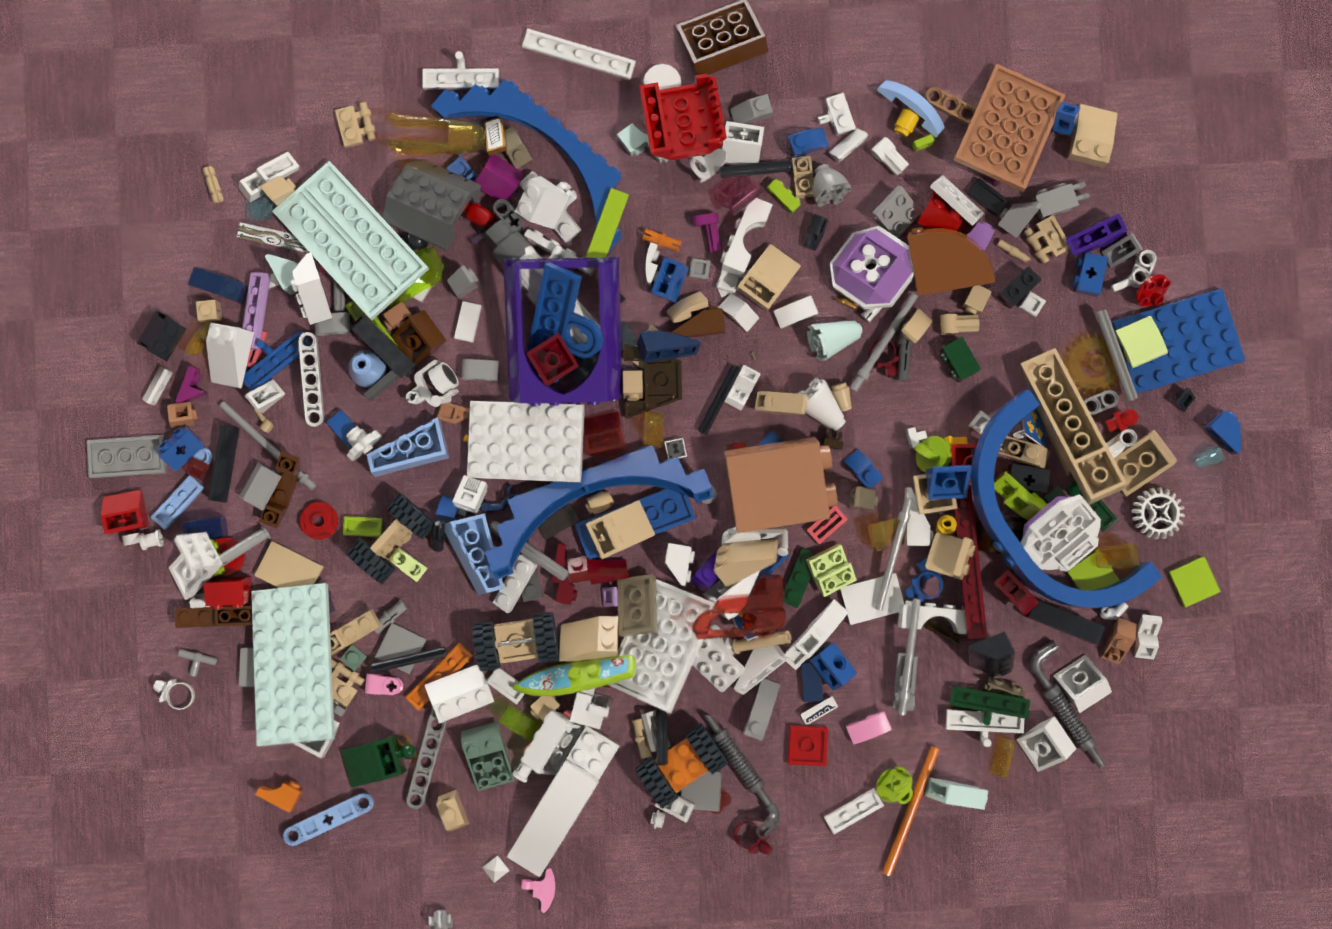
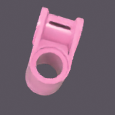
[365,673,404,695]

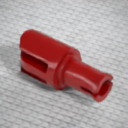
[463,202,495,227]

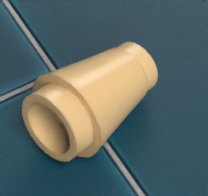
[831,382,852,412]

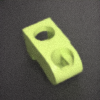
[388,547,428,582]

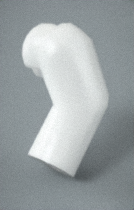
[1100,602,1129,620]

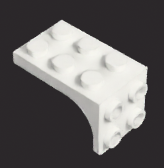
[169,532,223,600]

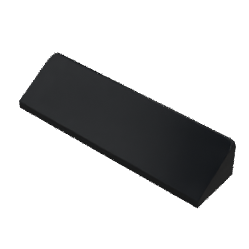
[208,424,240,503]

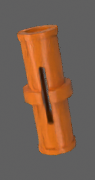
[642,228,682,253]

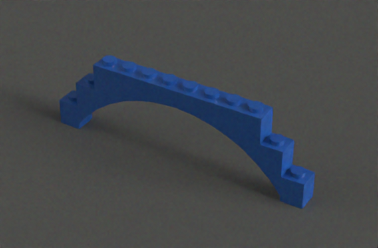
[431,79,622,256]
[485,445,714,580]

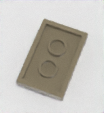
[617,574,657,637]

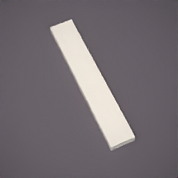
[522,28,636,80]

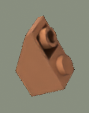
[1101,617,1137,664]

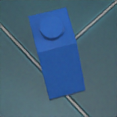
[787,128,829,158]
[1205,410,1241,455]

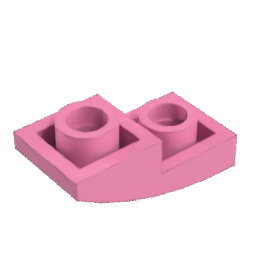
[846,711,892,745]

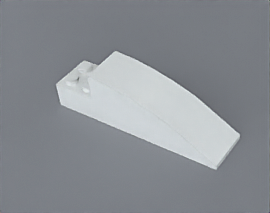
[507,726,620,877]

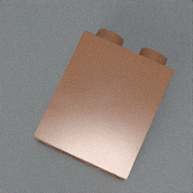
[724,437,838,533]

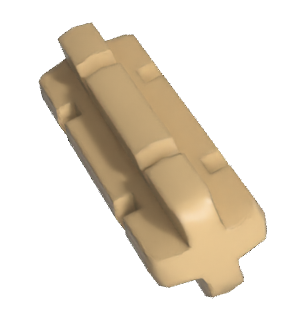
[203,166,224,204]

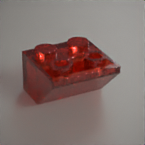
[583,411,627,457]

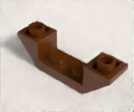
[259,451,300,528]

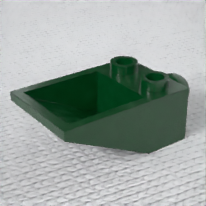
[341,734,416,788]

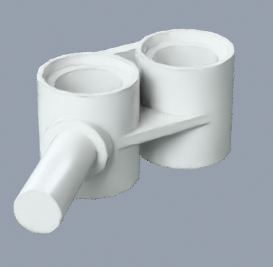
[1111,250,1157,292]

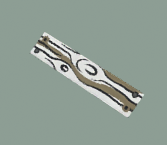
[237,223,309,253]

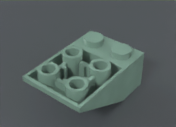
[461,722,515,791]

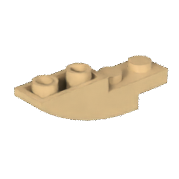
[330,609,382,656]

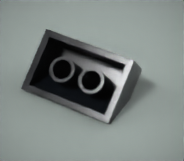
[968,631,1015,676]

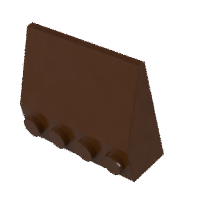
[676,0,768,75]

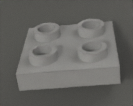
[872,185,922,238]

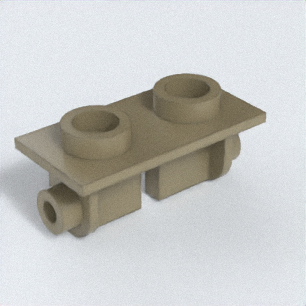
[983,675,1025,698]

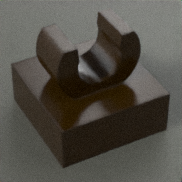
[822,430,844,450]

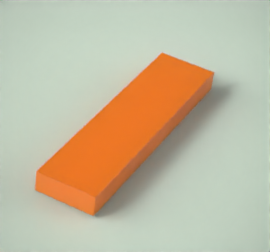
[405,642,473,711]

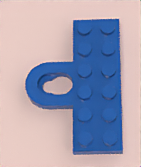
[527,262,603,383]

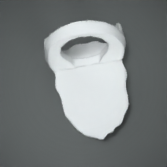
[690,148,727,183]

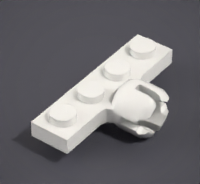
[519,171,581,243]

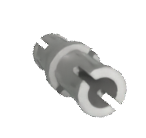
[375,600,408,634]

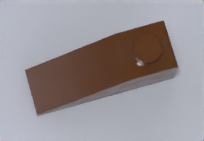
[671,306,726,338]

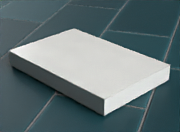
[930,175,984,226]
[840,573,904,625]

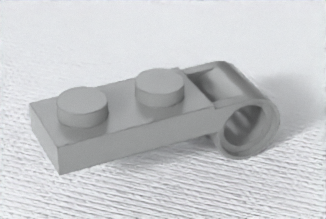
[893,653,918,711]

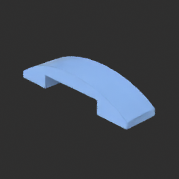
[877,80,945,137]

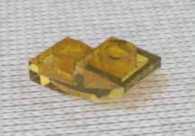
[184,320,213,357]

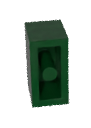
[939,337,982,382]

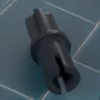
[431,520,446,552]

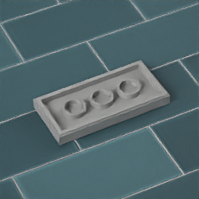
[87,435,167,479]

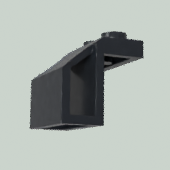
[137,310,187,362]

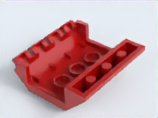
[639,74,727,161]

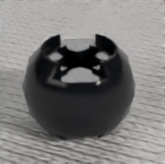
[404,233,428,251]

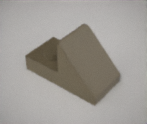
[505,126,532,169]

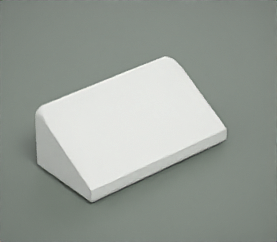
[829,129,868,163]
[143,366,173,406]

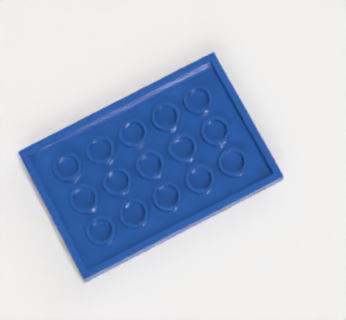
[1112,288,1246,394]

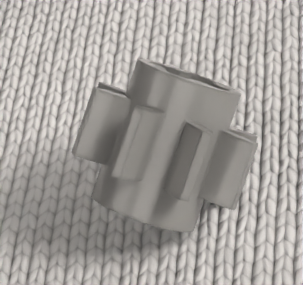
[429,910,453,929]

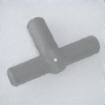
[178,649,217,677]

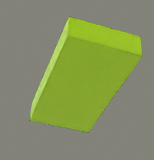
[343,516,383,537]

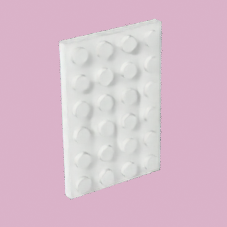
[467,401,585,482]
[609,579,717,713]

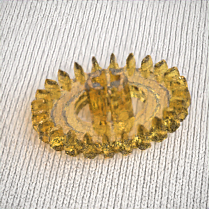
[1063,332,1125,395]

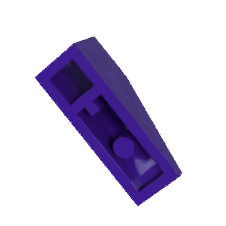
[1066,214,1128,256]

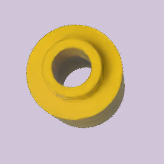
[894,107,920,137]
[935,515,957,536]

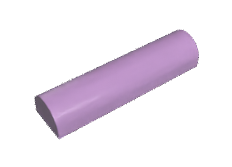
[242,273,271,350]

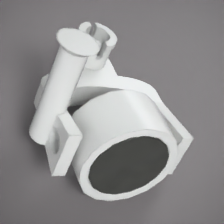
[406,360,459,407]

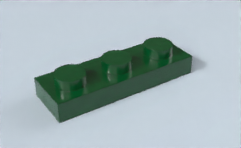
[780,548,816,609]

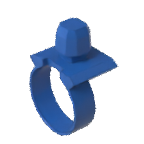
[905,571,944,602]

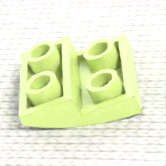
[1115,316,1168,368]
[806,543,857,597]

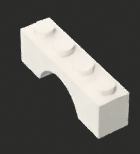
[720,196,773,278]
[897,601,966,634]

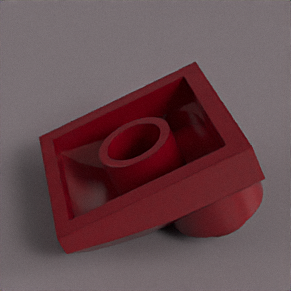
[526,333,579,386]

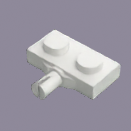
[817,93,856,136]

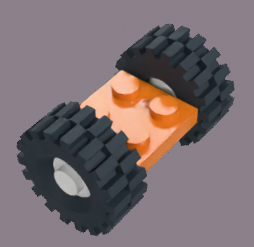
[635,723,729,809]

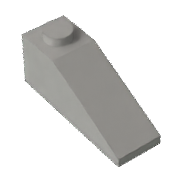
[743,678,780,741]

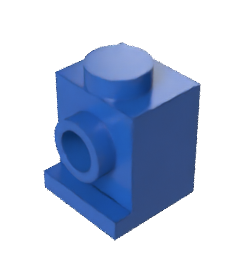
[1052,102,1081,136]

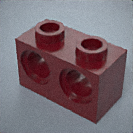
[993,570,1039,616]

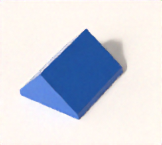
[926,465,972,500]

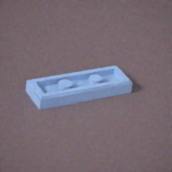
[151,475,205,530]

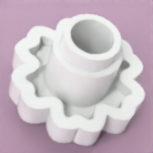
[346,426,382,461]

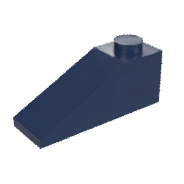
[188,267,248,304]
[637,330,701,363]

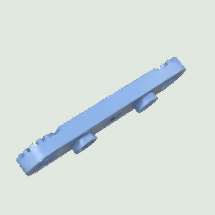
[283,793,374,846]

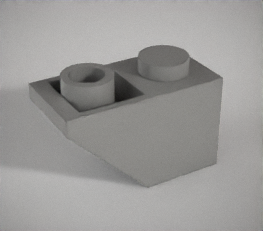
[447,265,479,299]

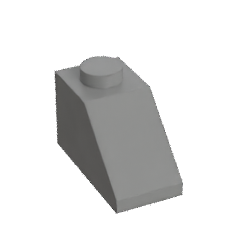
[730,94,773,124]
[998,201,1042,238]

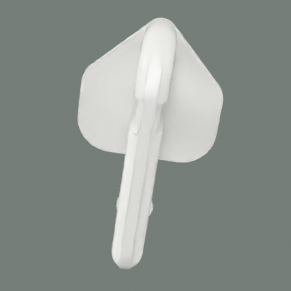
[722,527,788,556]

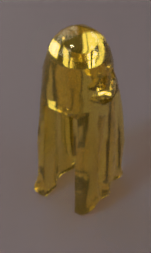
[387,113,486,155]

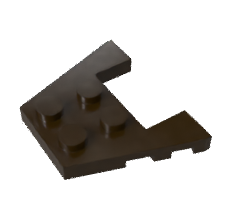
[623,343,682,419]

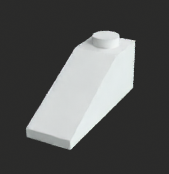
[904,487,933,546]
[734,645,788,695]

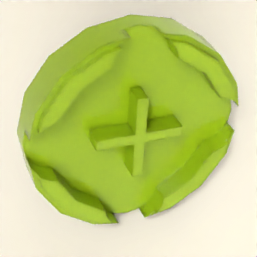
[915,436,952,472]
[876,766,913,804]

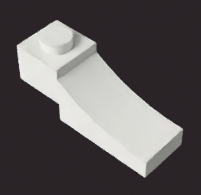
[239,152,299,202]

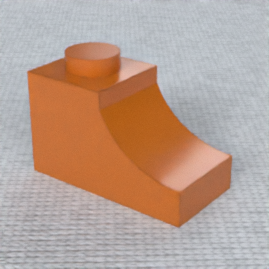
[255,780,304,813]

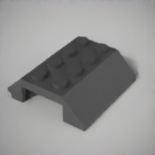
[383,160,481,251]

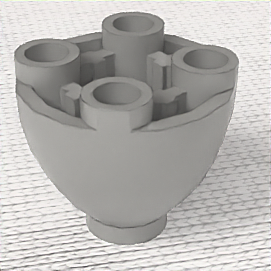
[813,164,852,207]

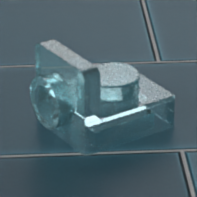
[247,198,274,221]

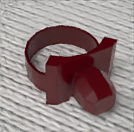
[868,339,900,378]
[734,821,773,855]

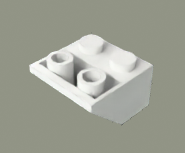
[722,121,764,166]
[665,543,695,586]

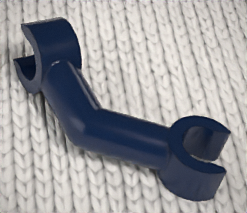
[480,485,519,511]

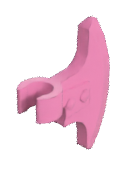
[521,868,555,913]

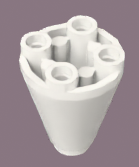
[798,378,846,431]

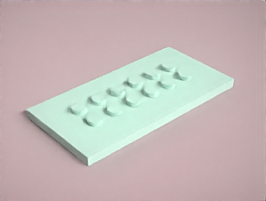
[272,161,429,320]

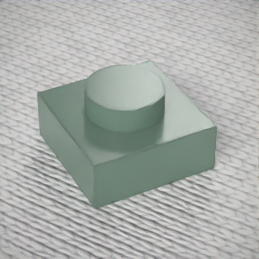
[340,644,368,671]

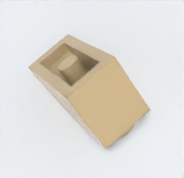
[260,176,296,206]

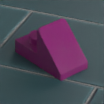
[175,366,208,403]

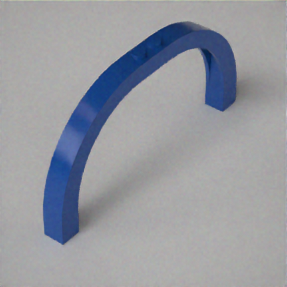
[971,389,1162,608]

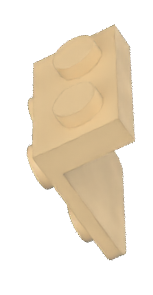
[925,532,975,580]

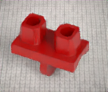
[1105,409,1139,432]

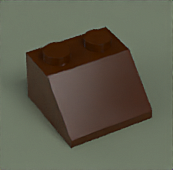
[391,310,447,367]

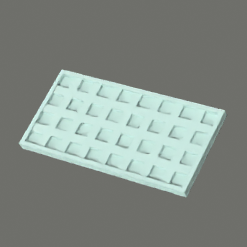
[251,583,335,747]

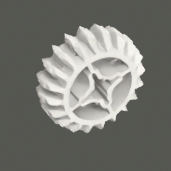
[1131,487,1185,539]

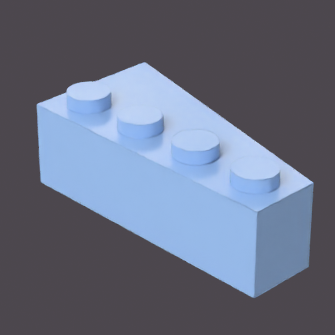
[367,417,449,477]
[444,513,504,595]

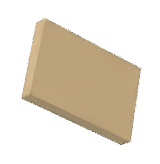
[254,541,324,588]

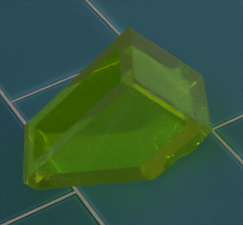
[498,704,543,741]

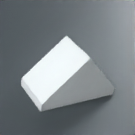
[718,293,759,332]
[245,380,285,413]

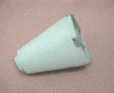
[807,320,863,362]

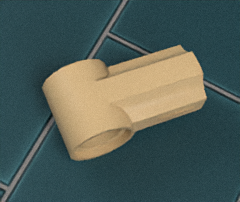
[940,314,979,335]

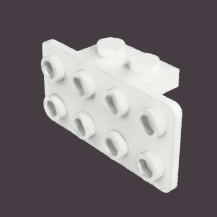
[692,622,745,692]

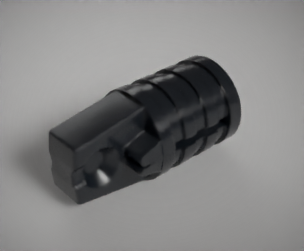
[804,214,829,251]

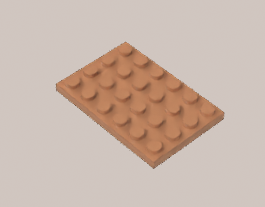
[954,64,1065,192]

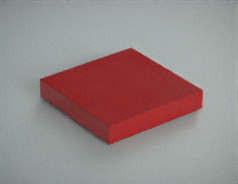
[788,725,828,766]

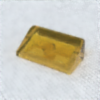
[990,736,1016,779]

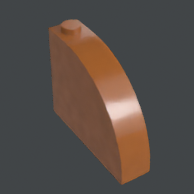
[907,227,996,296]

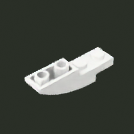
[784,599,848,670]

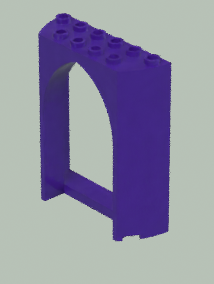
[503,257,623,406]

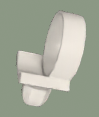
[153,679,195,710]

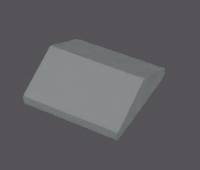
[240,463,282,510]

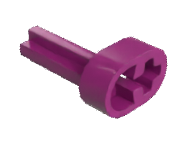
[692,213,721,253]

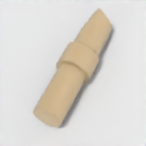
[997,239,1031,262]

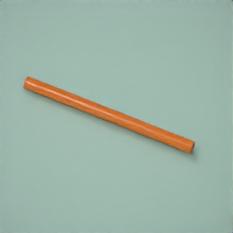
[882,746,940,876]

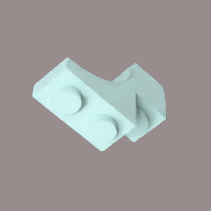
[617,123,669,163]

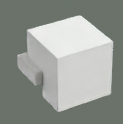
[570,688,613,729]

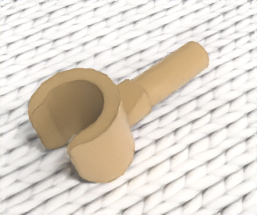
[254,408,273,433]

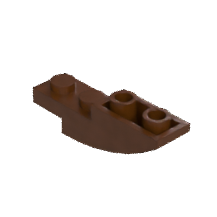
[175,605,253,628]

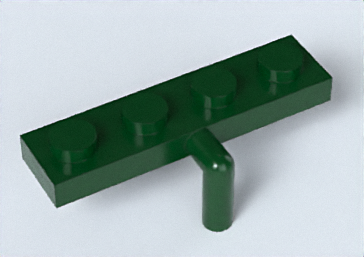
[950,686,1031,726]

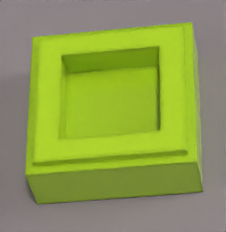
[912,134,934,152]

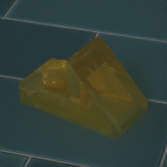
[644,412,664,447]

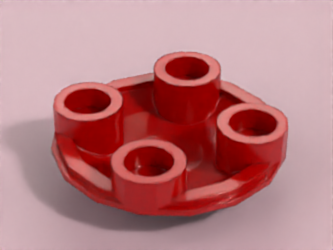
[1136,274,1171,307]

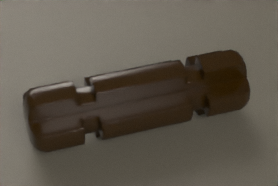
[925,619,962,645]

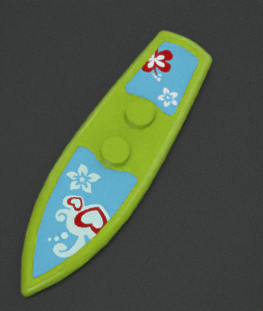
[512,655,636,696]

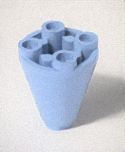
[349,350,387,388]

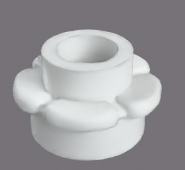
[651,810,665,829]

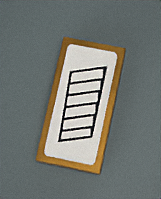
[484,117,507,156]

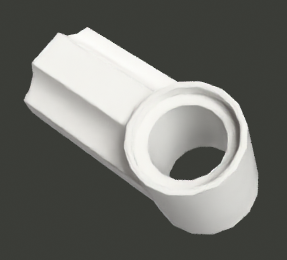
[870,137,909,176]
[1106,429,1137,458]

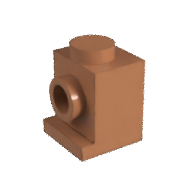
[383,302,413,330]
[167,402,198,430]

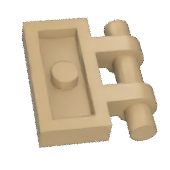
[335,102,376,148]
[1024,215,1070,264]
[331,659,365,708]

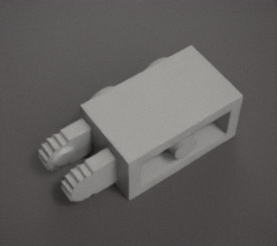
[1032,182,1090,220]

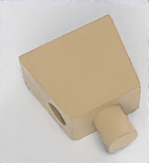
[436,789,470,831]

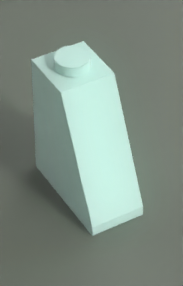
[925,777,988,810]

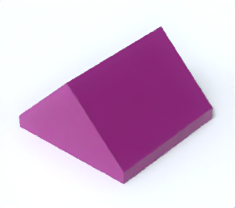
[475,154,524,202]

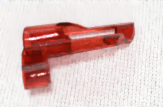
[692,574,786,639]

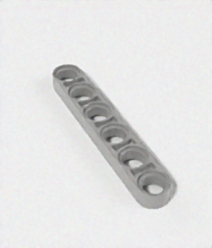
[407,707,448,809]

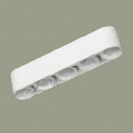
[298,332,324,427]

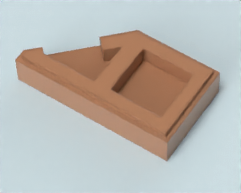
[437,403,470,425]

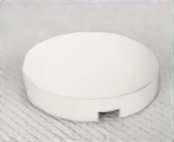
[643,64,681,90]

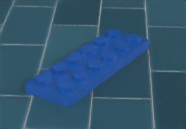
[575,489,696,559]

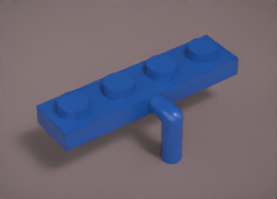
[243,330,312,391]

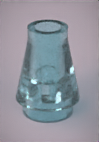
[1194,446,1225,469]

